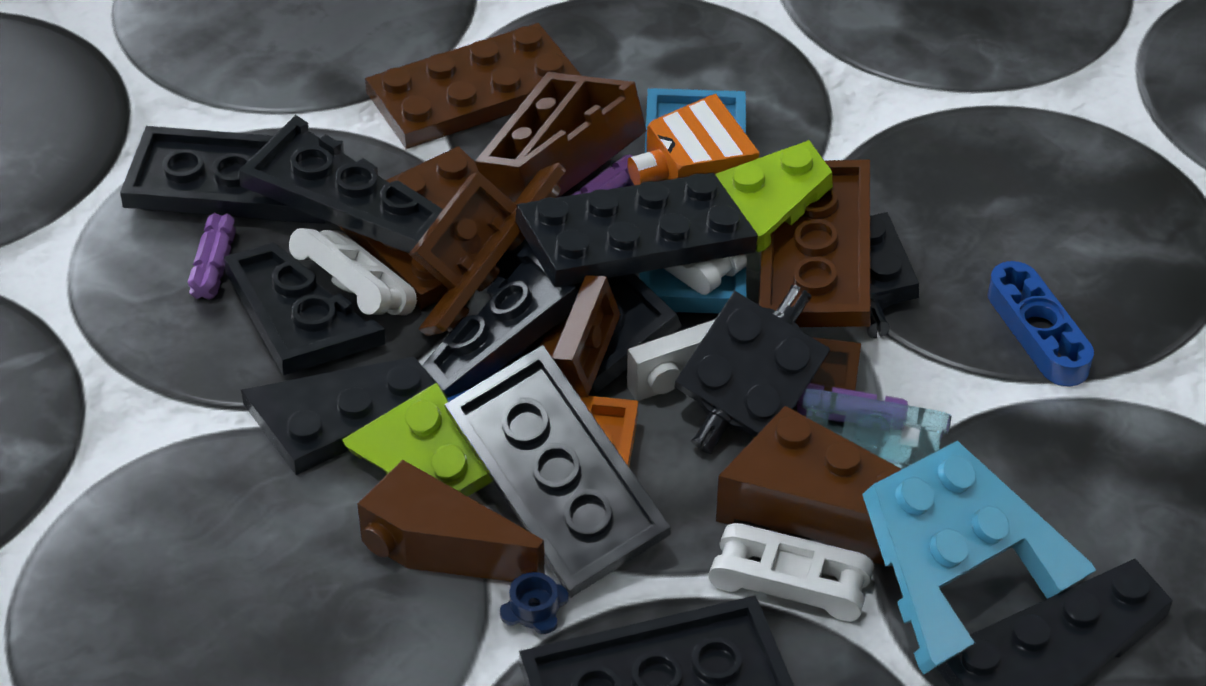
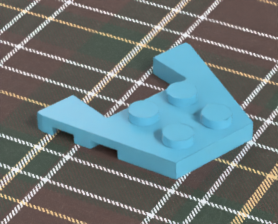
[862,441,1096,675]

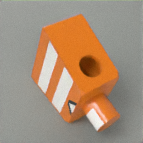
[627,94,760,185]

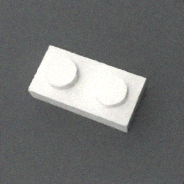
[627,320,715,401]

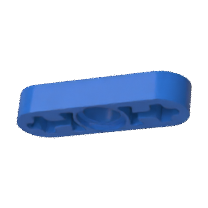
[988,261,1094,386]

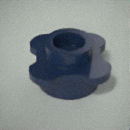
[500,572,568,634]

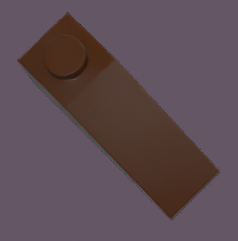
[357,460,545,582]

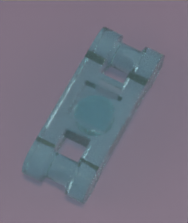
[802,389,952,466]

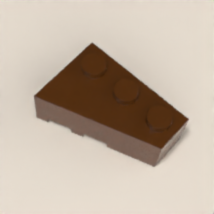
[475,72,647,203]
[716,406,902,568]

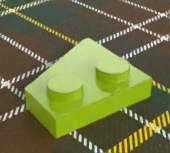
[715,140,833,253]
[342,383,493,496]

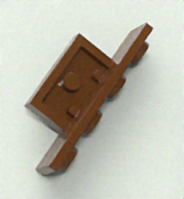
[409,163,566,336]

